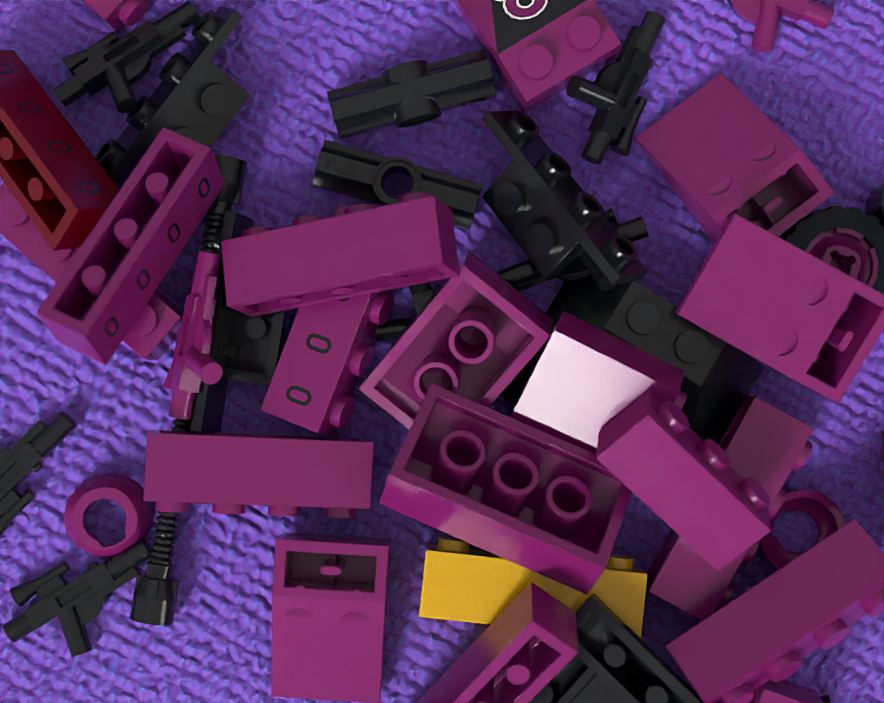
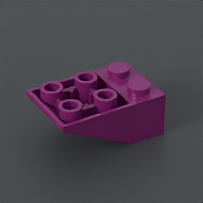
[634,73,835,244]
[675,213,884,403]
[271,532,391,703]

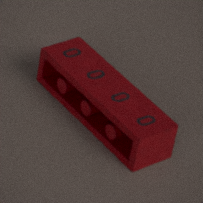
[0,50,120,251]

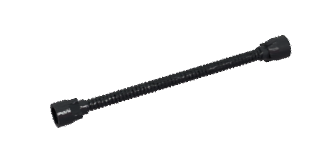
[130,154,248,625]

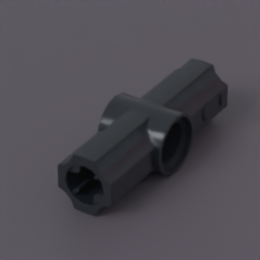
[327,49,496,139]
[312,140,483,230]

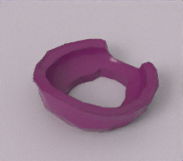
[64,473,154,558]
[760,488,845,571]

